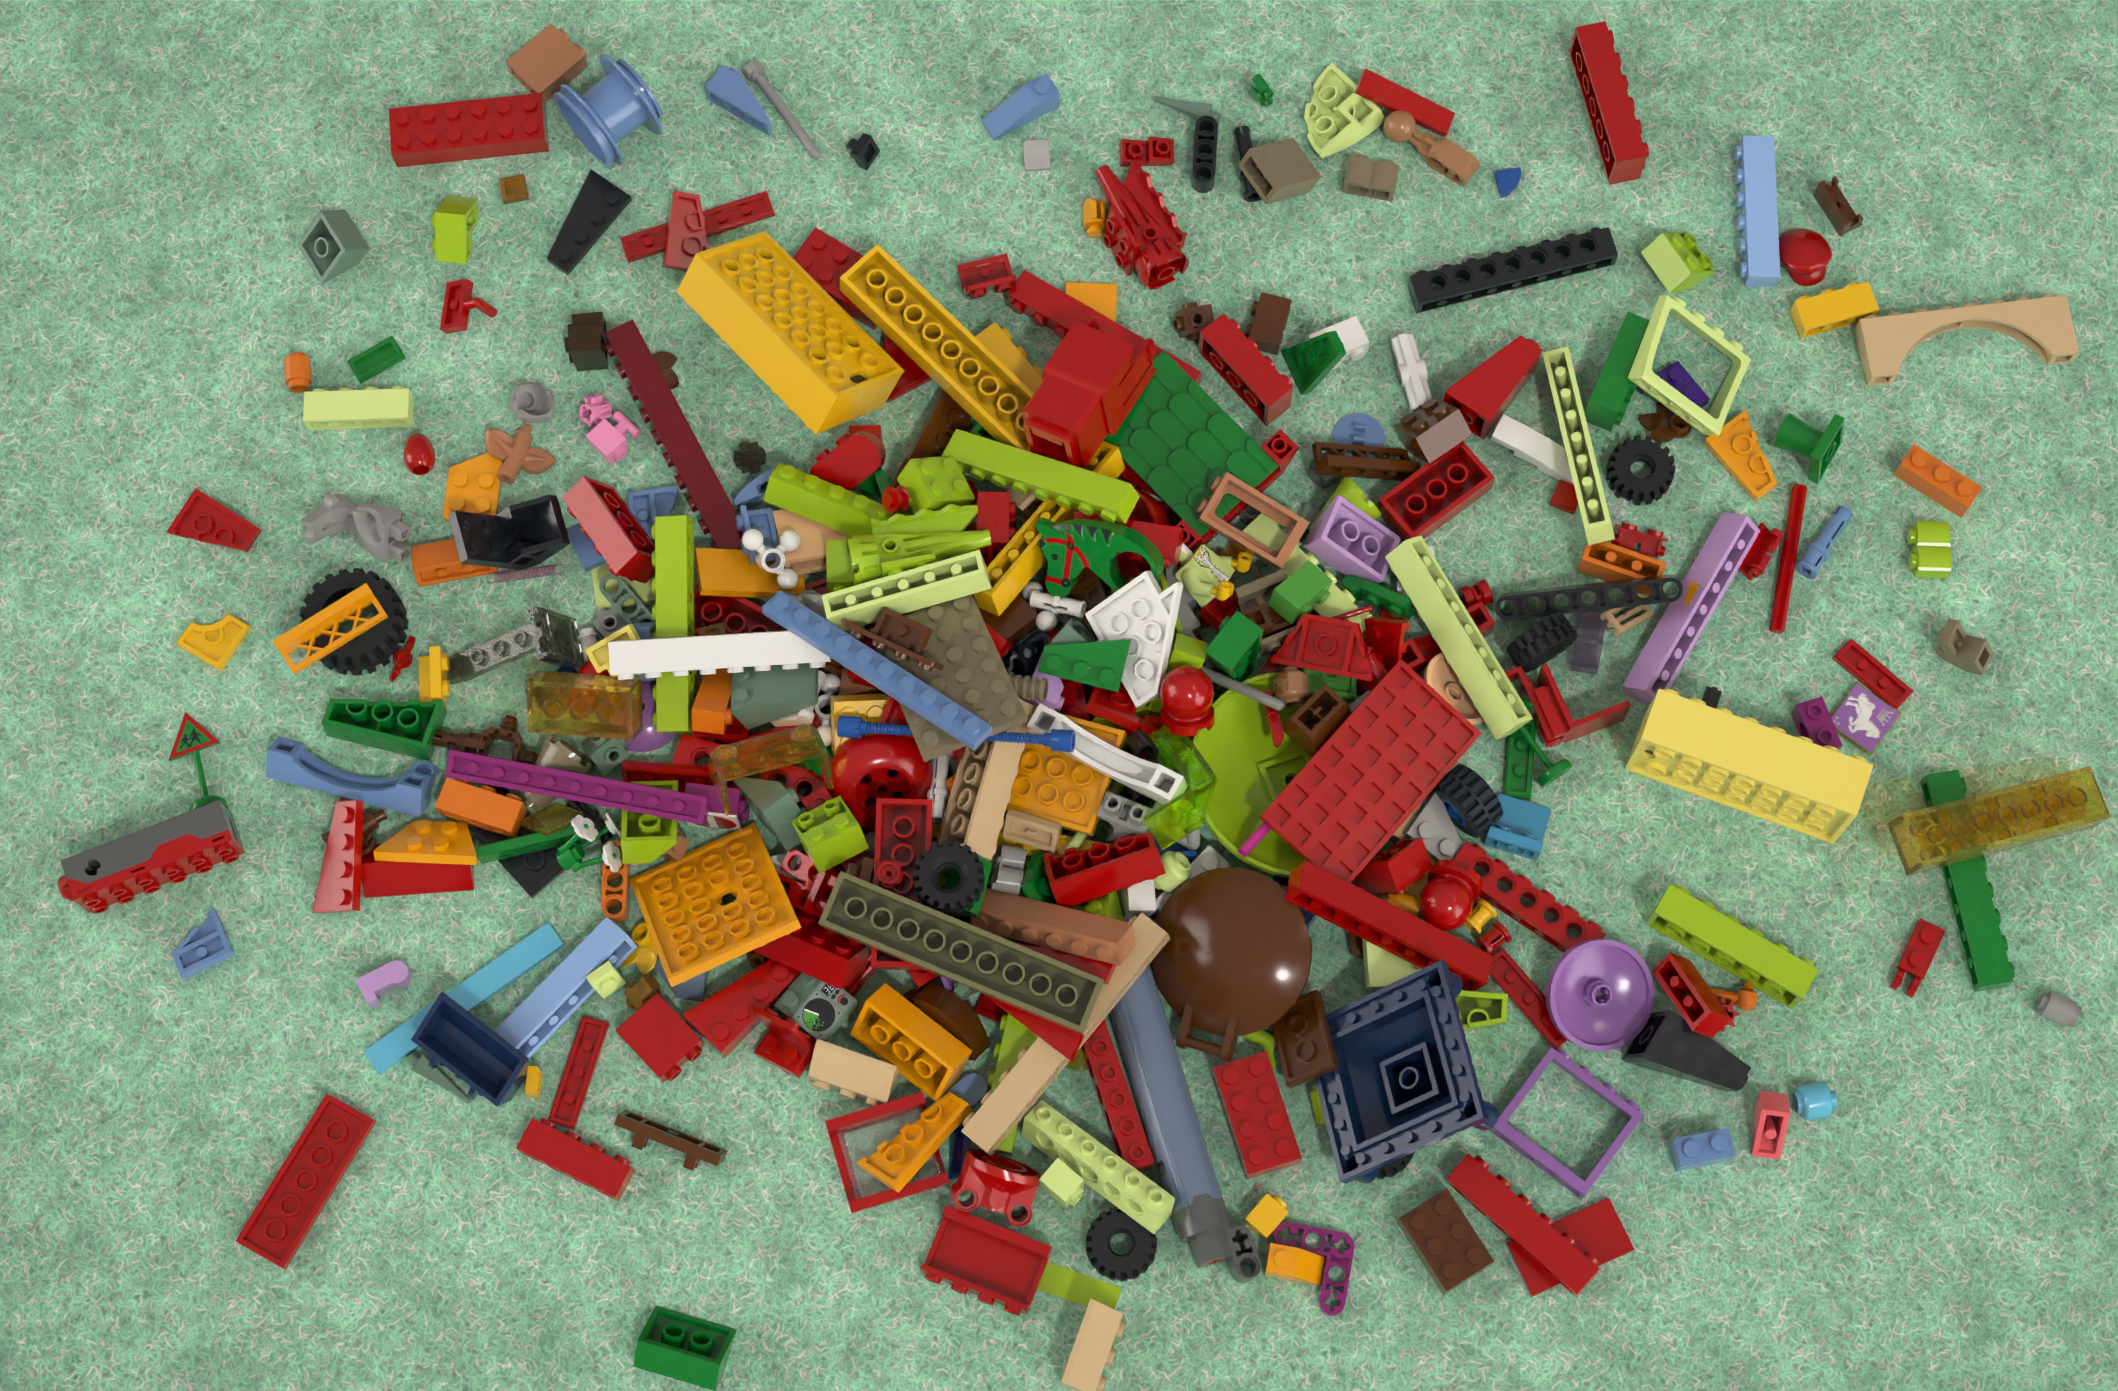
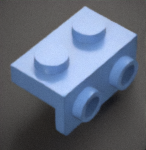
[735,505,779,564]

